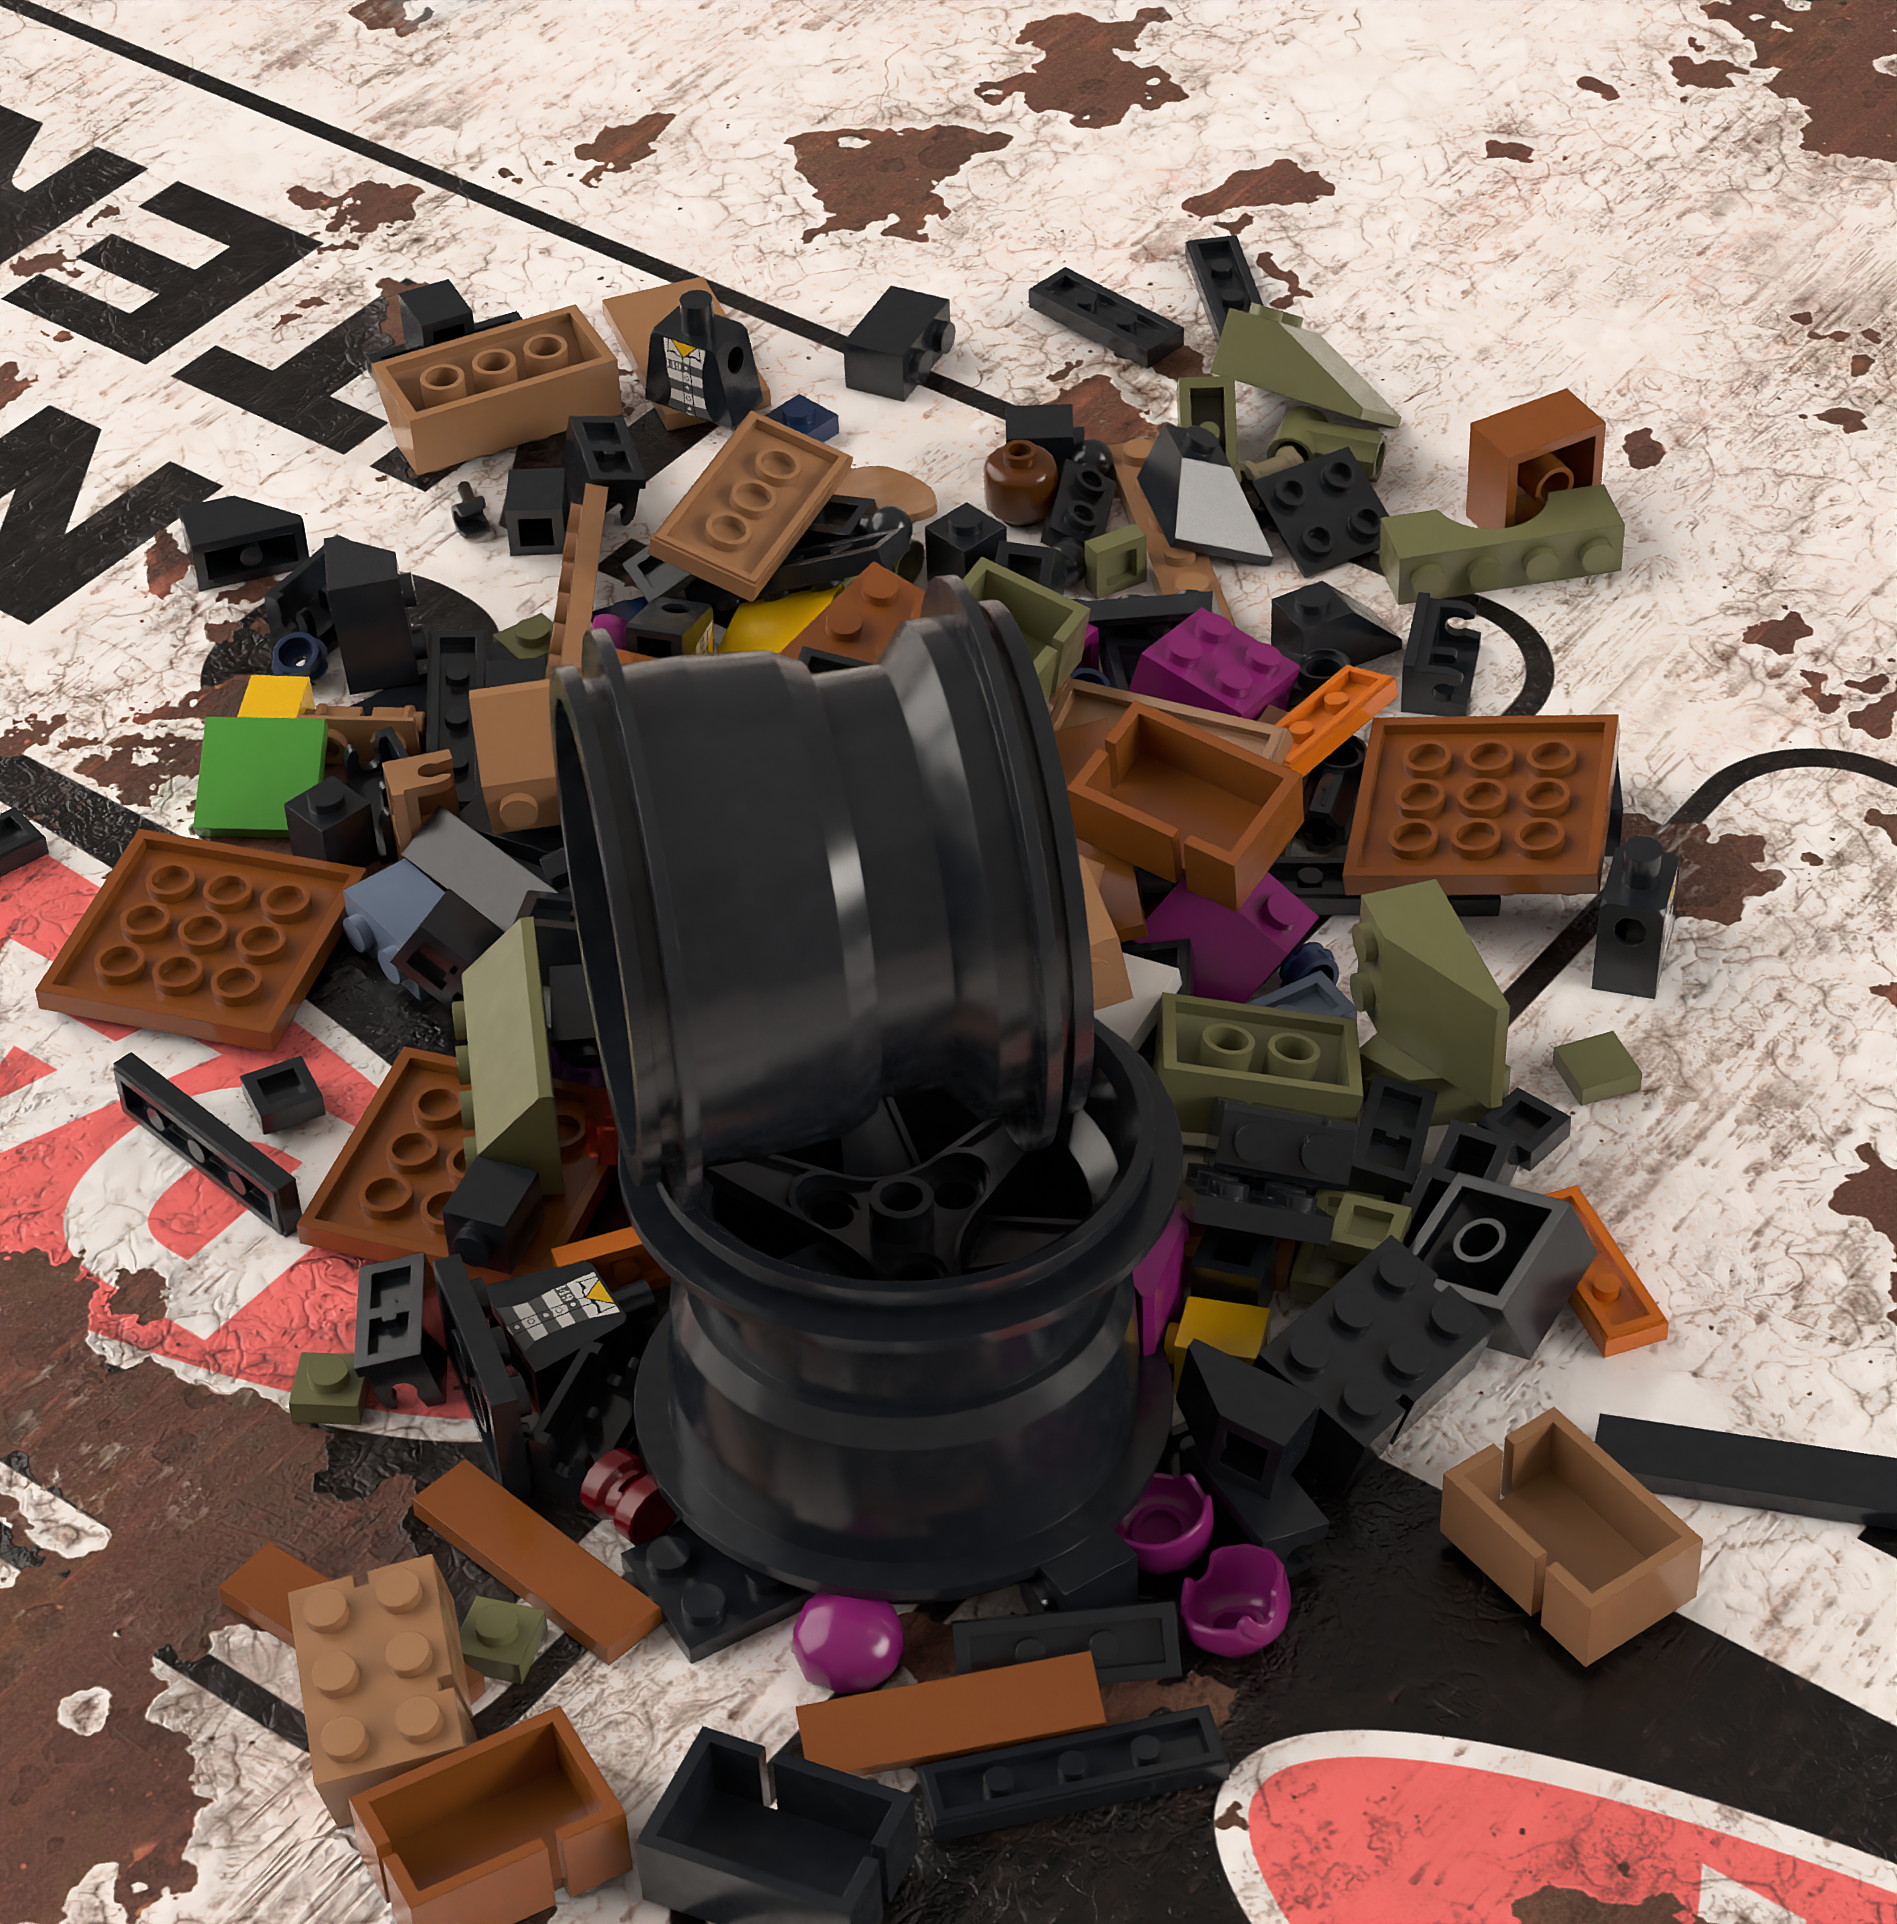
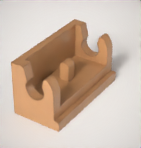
[382,749,460,888]

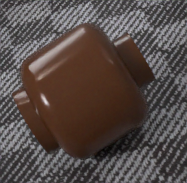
[983,440,1058,528]

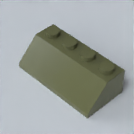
[452,916,565,1196]

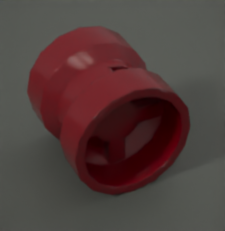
[580,1448,677,1546]

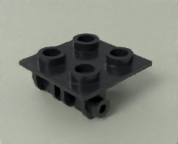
[1250,446,1389,578]

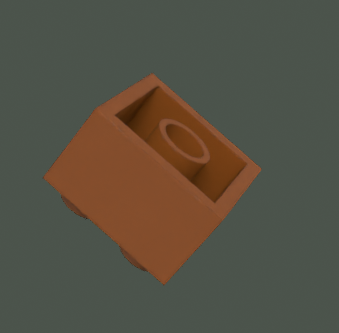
[1466,388,1606,529]

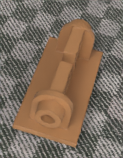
[297,703,427,764]

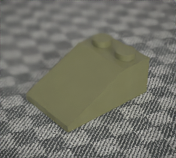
[1210,303,1402,428]
[1350,879,1510,1109]

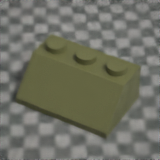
[1152,992,1363,1134]

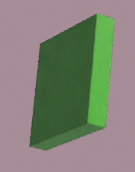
[193,717,329,838]

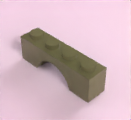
[1379,484,1625,605]

